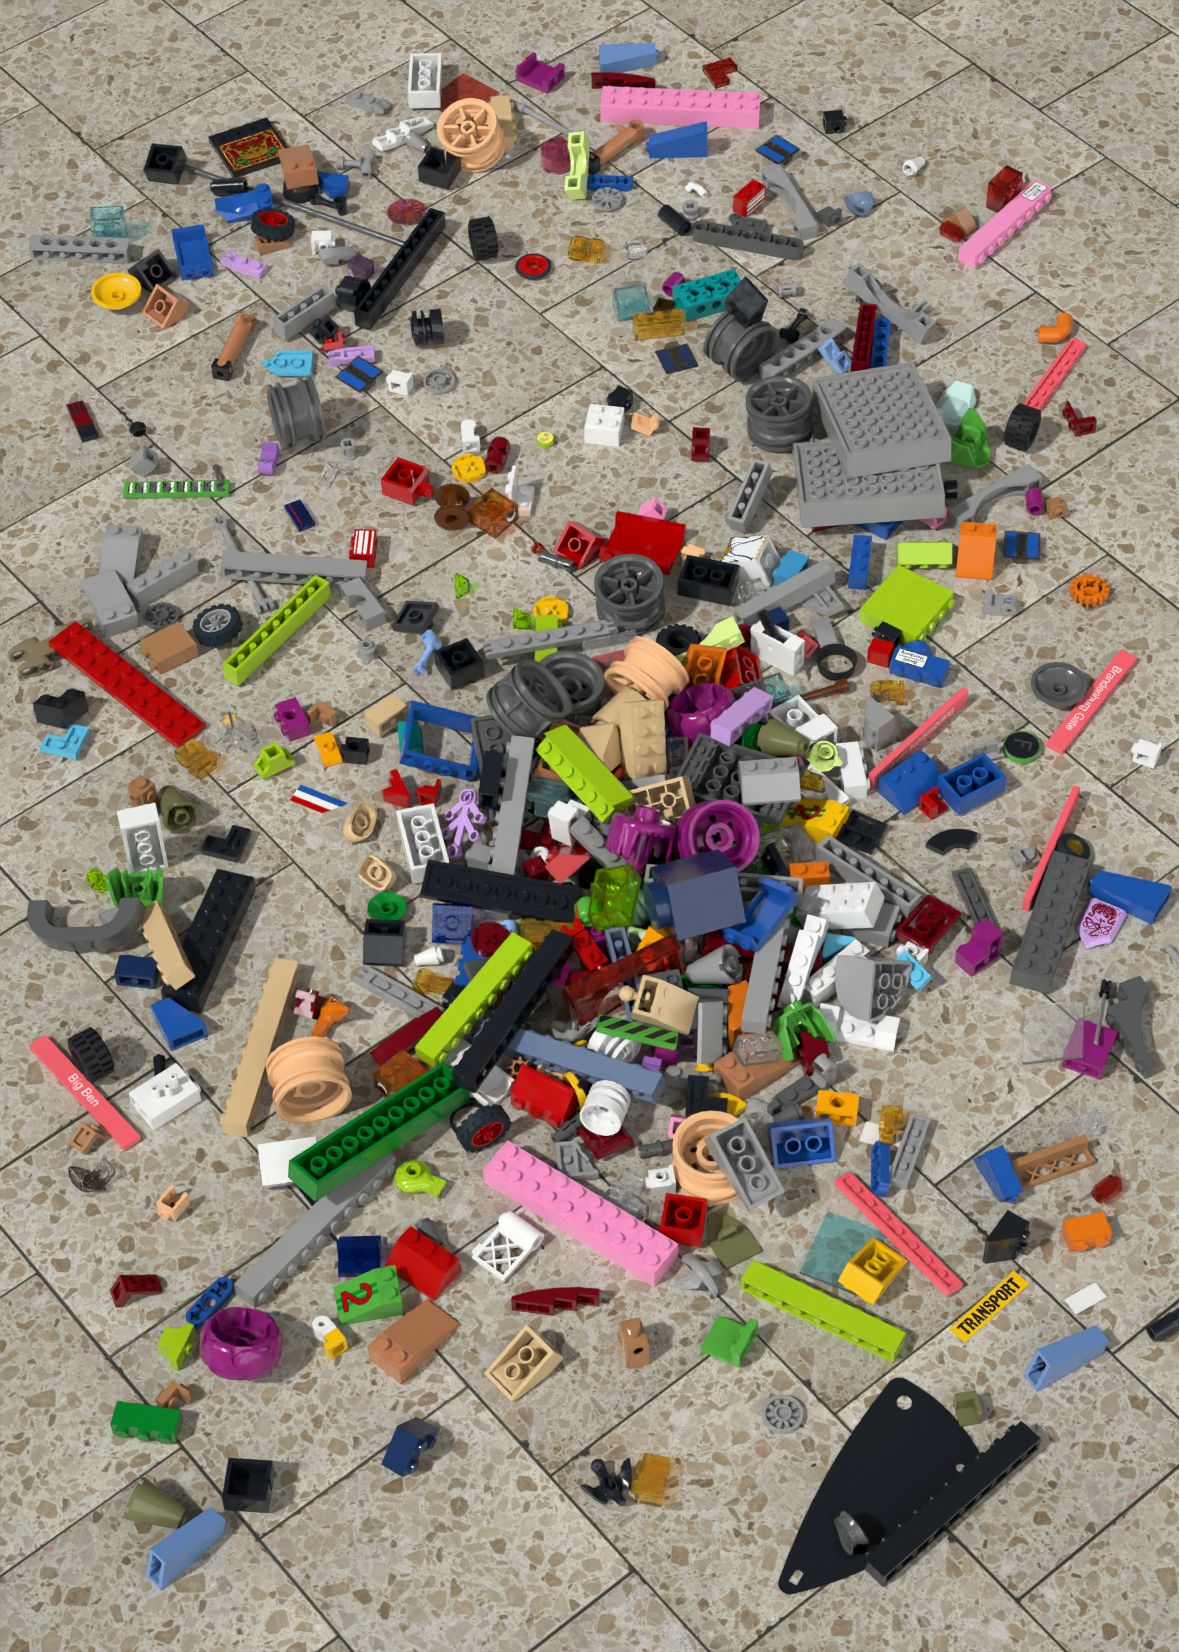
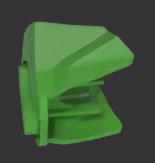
[948,408,990,469]
[106,866,163,908]
[767,1000,837,1061]

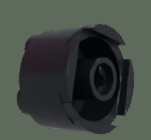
[335,275,371,311]

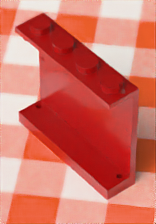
[599,511,686,575]

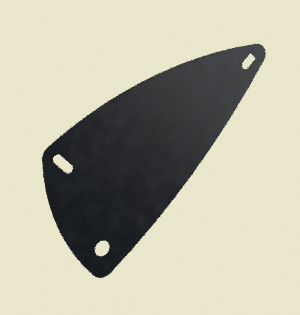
[778,1377,979,1595]

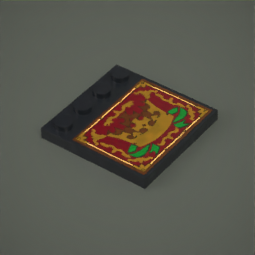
[208,117,287,178]

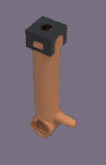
[588,119,644,175]
[211,311,256,381]

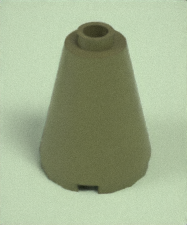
[757,719,810,756]
[158,785,200,834]
[123,1477,189,1530]

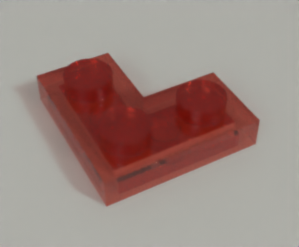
[702,57,737,89]

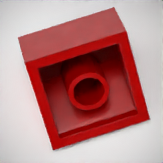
[553,521,606,569]

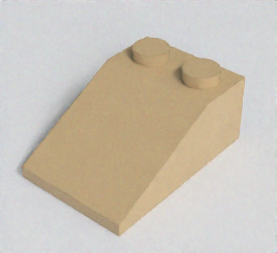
[484,1324,564,1402]

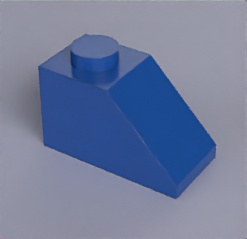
[317,172,350,199]

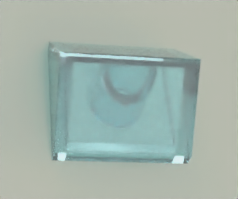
[613,283,652,322]

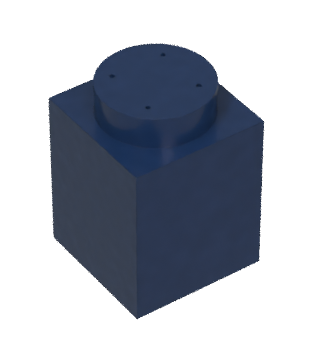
[643,849,746,941]

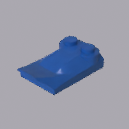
[214,183,274,224]

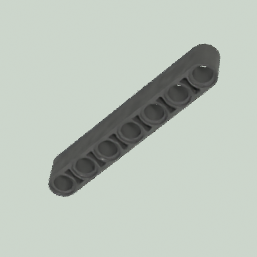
[693,220,803,260]

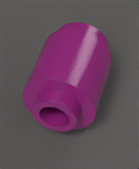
[662,272,686,296]
[1025,488,1044,515]

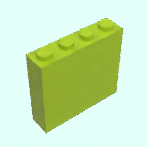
[859,565,955,644]

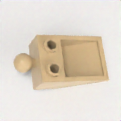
[619,975,699,1035]

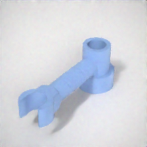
[412,630,442,676]

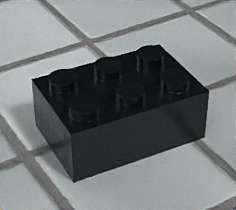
[678,555,740,605]

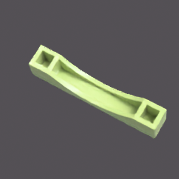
[674,616,745,663]

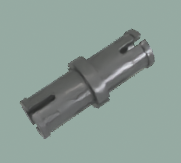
[538,550,575,572]
[550,1112,583,1143]
[638,1139,673,1159]

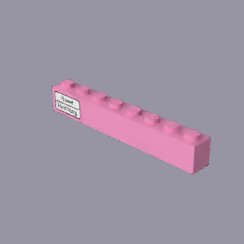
[958,179,1052,269]

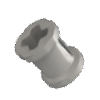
[777,281,796,298]
[340,438,357,461]

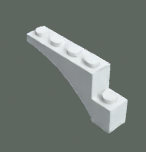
[777,914,829,1009]

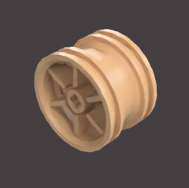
[437,98,506,173]
[604,636,689,712]
[265,1037,352,1124]
[672,1111,739,1206]

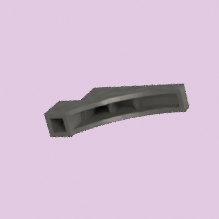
[1105,975,1154,1079]

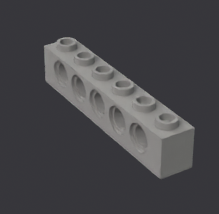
[29,234,132,264]
[759,318,847,379]

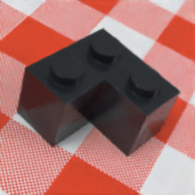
[33,688,89,729]

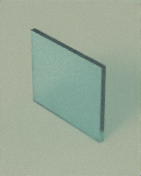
[799,1212,886,1296]

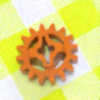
[1069,573,1110,607]

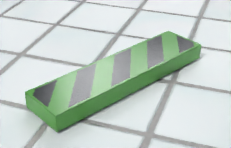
[596,1014,678,1050]

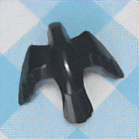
[580,1458,632,1506]

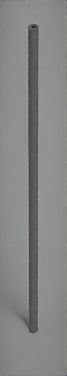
[183,164,405,247]

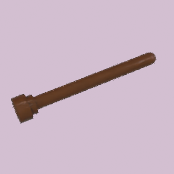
[771,677,849,710]

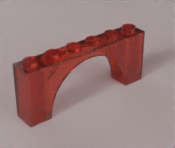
[565,933,686,1027]

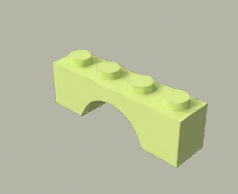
[564,131,590,200]

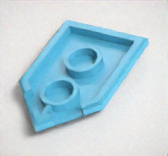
[262,351,314,377]

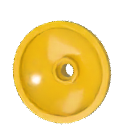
[91,273,141,310]

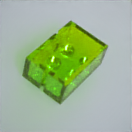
[587,864,642,931]

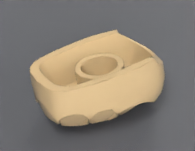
[343,801,377,842]
[358,855,397,891]

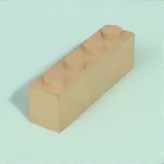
[490,95,517,150]

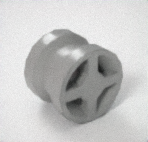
[682,200,698,221]

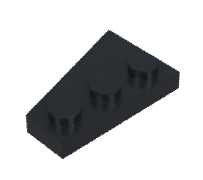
[761,842,790,877]

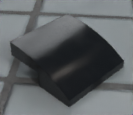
[836,810,888,855]

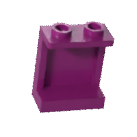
[515,52,565,94]
[1062,1019,1118,1080]

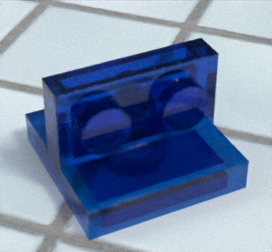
[432,903,474,944]
[337,1235,381,1278]

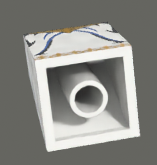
[720,535,781,587]

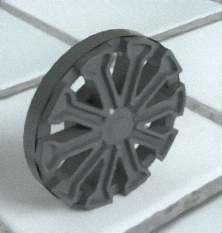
[145,602,179,631]

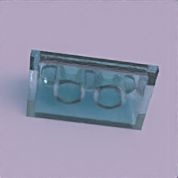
[729,672,792,705]

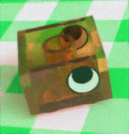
[468,488,519,539]
[373,1049,428,1097]

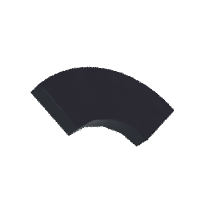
[925,829,978,855]

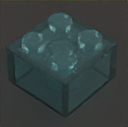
[90,205,127,238]

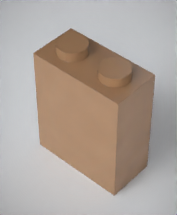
[140,621,199,675]

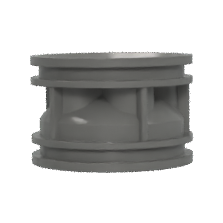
[486,658,572,744]

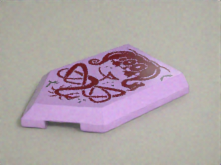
[1075,898,1127,950]

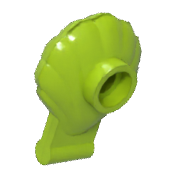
[394,1160,447,1198]

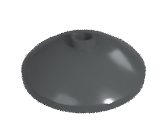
[1031,662,1087,707]

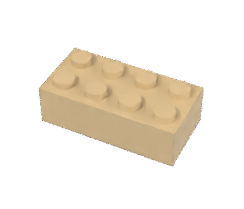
[619,700,667,779]

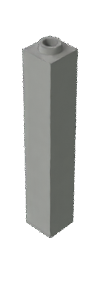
[733,560,836,627]

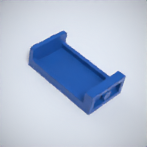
[171,224,214,281]
[721,875,798,953]

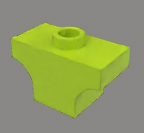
[253,742,295,780]
[157,1322,196,1371]

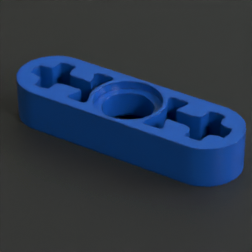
[587,175,633,192]
[871,1141,890,1197]
[186,1277,234,1329]

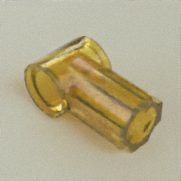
[412,968,455,995]

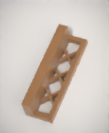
[1010,1134,1095,1190]

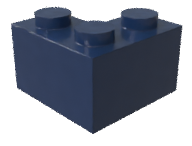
[381,1417,438,1477]

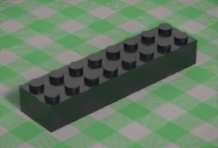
[161,869,256,1014]

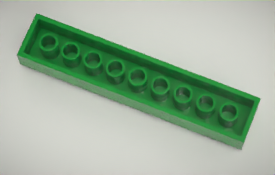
[288,1062,470,1202]

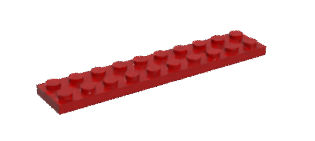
[48,621,205,750]

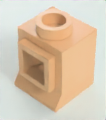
[156,1184,190,1221]

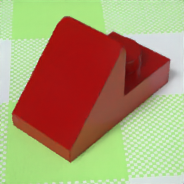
[382,769,412,808]

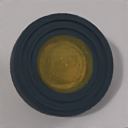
[1056,833,1090,859]

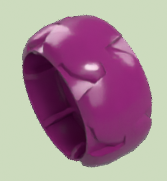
[666,683,736,744]
[199,1307,283,1381]

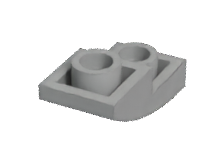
[318,246,357,265]
[810,618,837,648]
[685,934,703,962]

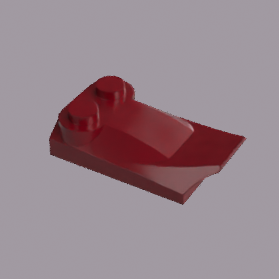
[895,894,961,955]

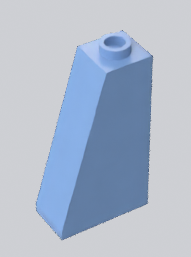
[599,43,659,73]
[1024,1325,1109,1392]
[146,1507,226,1590]

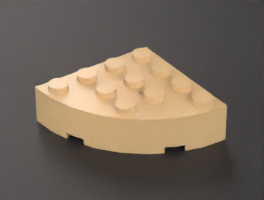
[617,776,705,854]

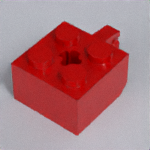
[381,457,434,506]

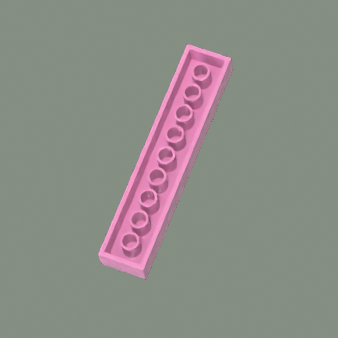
[600,86,761,129]
[483,1141,678,1287]

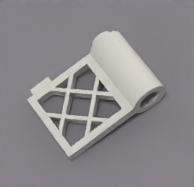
[471,1211,544,1283]

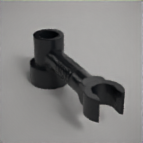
[309,193,347,216]
[779,308,808,343]

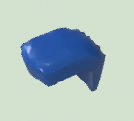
[903,640,933,656]

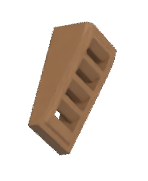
[254,236,291,255]

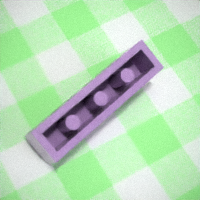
[710,687,773,746]

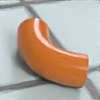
[1037,313,1073,343]

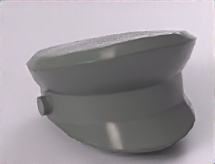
[834,1511,869,1555]

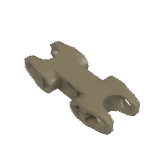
[7,619,103,679]

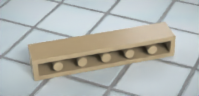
[140,900,195,990]

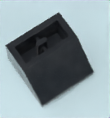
[363,919,407,966]

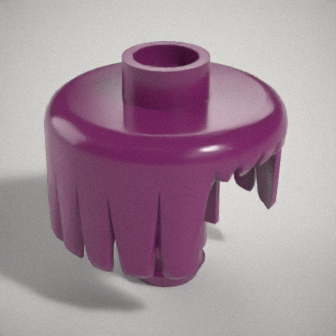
[606,805,677,875]

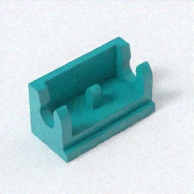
[397,719,424,754]

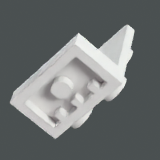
[505,465,535,516]

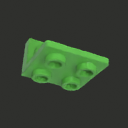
[701,1315,758,1368]

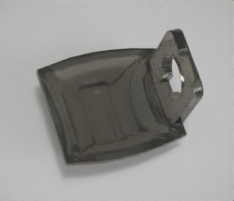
[68,1159,116,1193]

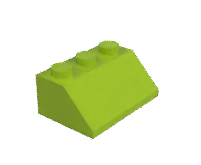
[895,541,952,568]

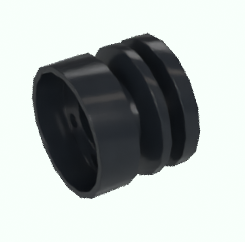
[410,308,444,347]

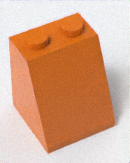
[956,521,997,580]
[727,980,766,1053]

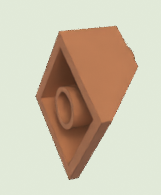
[141,284,191,329]

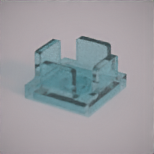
[526,776,571,818]

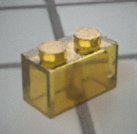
[631,1453,670,1508]

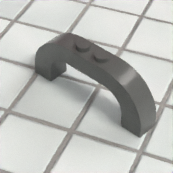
[27,898,146,952]

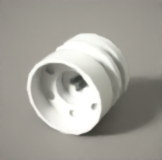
[587,1031,641,1064]
[580,1080,631,1136]

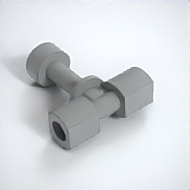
[337,149,375,180]

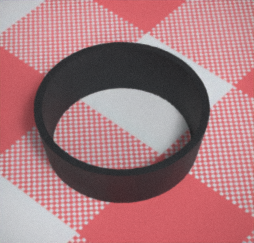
[283,180,318,204]
[817,644,857,681]

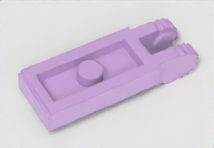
[220,250,268,279]
[327,346,375,367]

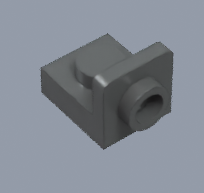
[816,206,842,228]

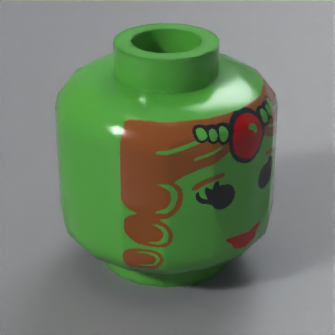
[574,897,601,927]

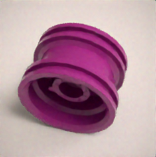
[674,800,760,872]

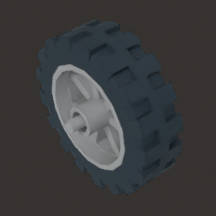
[192,604,243,647]

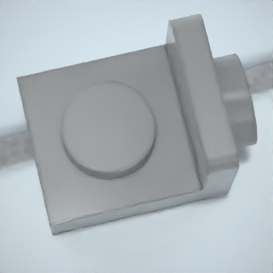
[1011,846,1041,873]

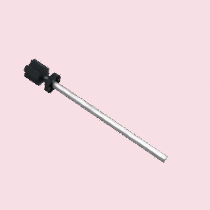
[1094,979,1112,1045]

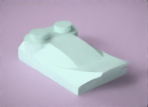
[936,381,977,435]

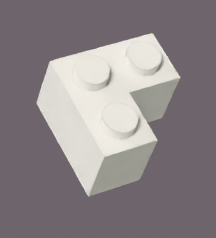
[548,800,592,847]

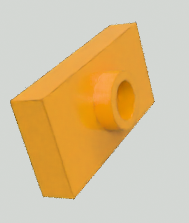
[314,732,343,768]

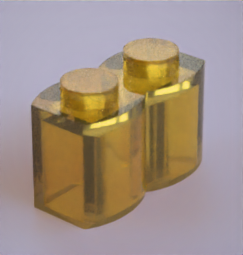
[568,235,604,264]
[174,739,217,780]

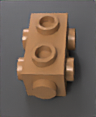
[128,775,159,809]

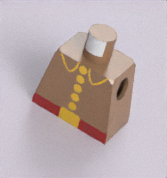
[618,1317,650,1370]

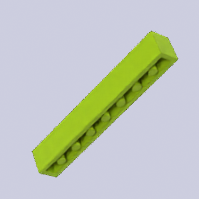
[222,575,331,686]
[415,932,533,1067]
[740,1260,906,1363]

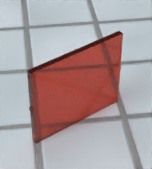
[435,73,499,113]

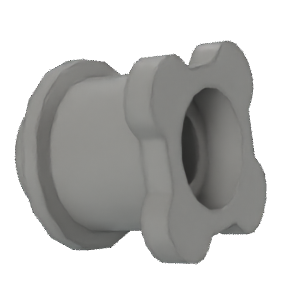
[357,640,378,664]

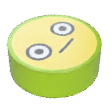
[536,431,554,448]

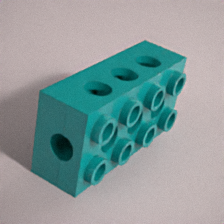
[673,269,741,323]

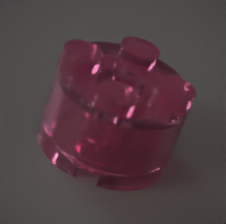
[541,136,571,175]

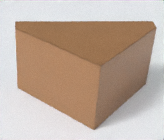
[942,207,978,237]

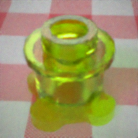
[85,868,107,894]

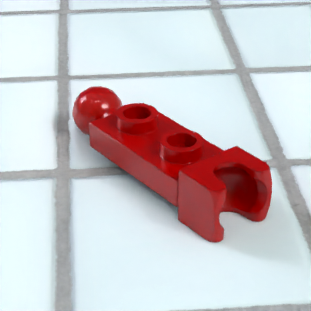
[560,918,613,983]

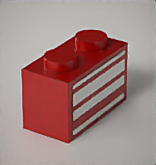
[733,179,766,217]
[349,529,378,568]

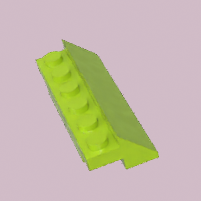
[535,724,635,824]

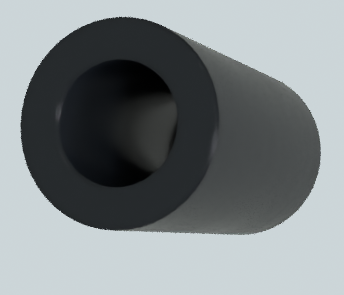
[210,177,248,196]
[658,204,691,236]

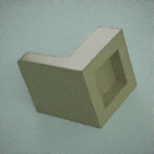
[953,1390,983,1427]

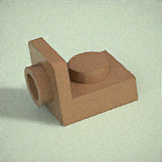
[1043,497,1068,520]
[307,701,338,727]
[68,1122,104,1155]
[156,1380,192,1409]

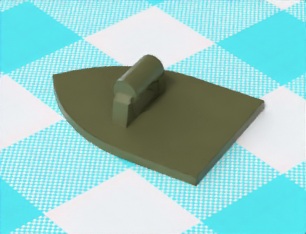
[707,1212,762,1270]

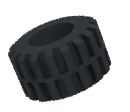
[468,216,498,261]
[1004,403,1041,451]
[656,624,702,656]
[68,1027,114,1083]

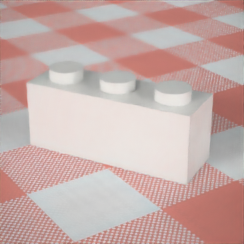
[835,741,870,799]

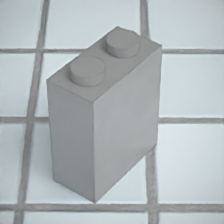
[843,902,902,948]

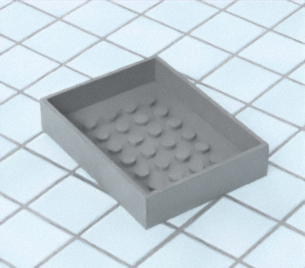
[812,362,951,479]
[793,441,945,528]

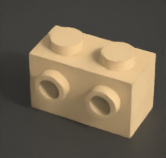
[364,693,407,737]

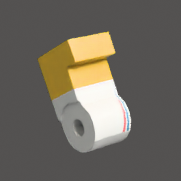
[312,1316,348,1360]

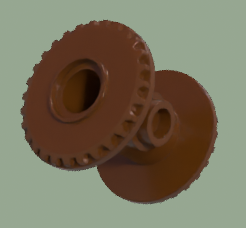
[434,483,470,531]

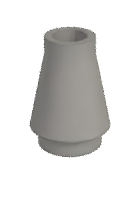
[405,132,429,153]

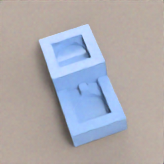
[817,338,852,374]

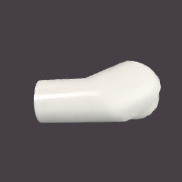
[685,181,709,199]

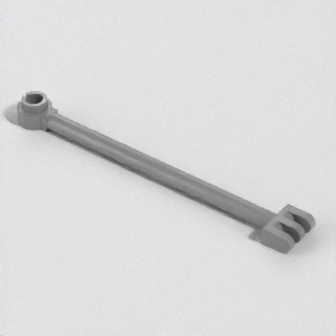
[213,514,275,614]

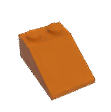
[681,644,727,691]

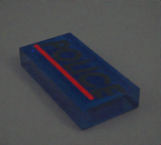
[284,499,315,532]

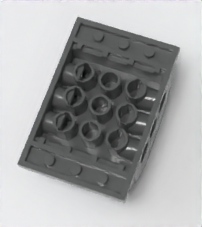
[676,733,806,833]

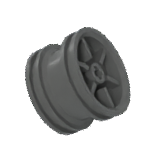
[703,310,780,382]
[266,375,326,450]
[746,375,813,452]
[594,554,665,637]
[539,651,604,727]

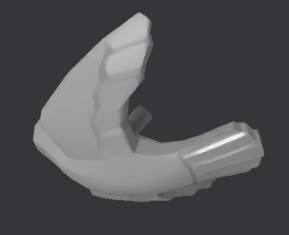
[552,1013,598,1042]
[674,1253,722,1298]

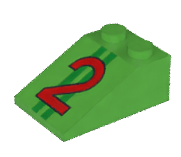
[334,1265,404,1326]

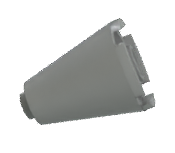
[686,944,743,984]

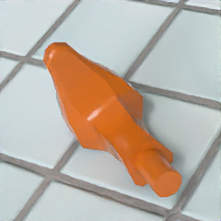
[311,996,350,1037]

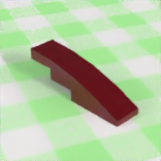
[591,72,656,89]
[369,1006,443,1069]
[511,1287,600,1316]

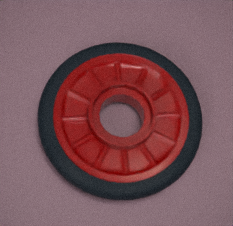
[515,253,551,280]

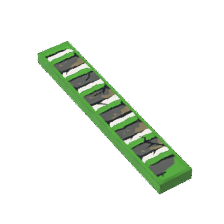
[123,480,230,499]

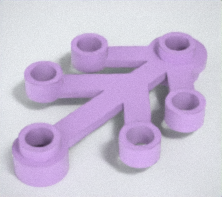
[441,789,487,861]

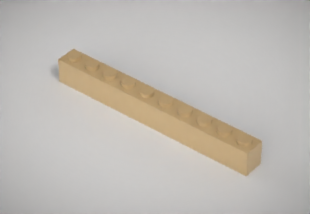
[220,958,300,1137]

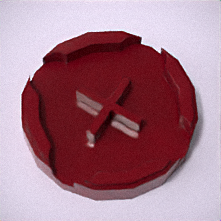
[471,922,509,957]

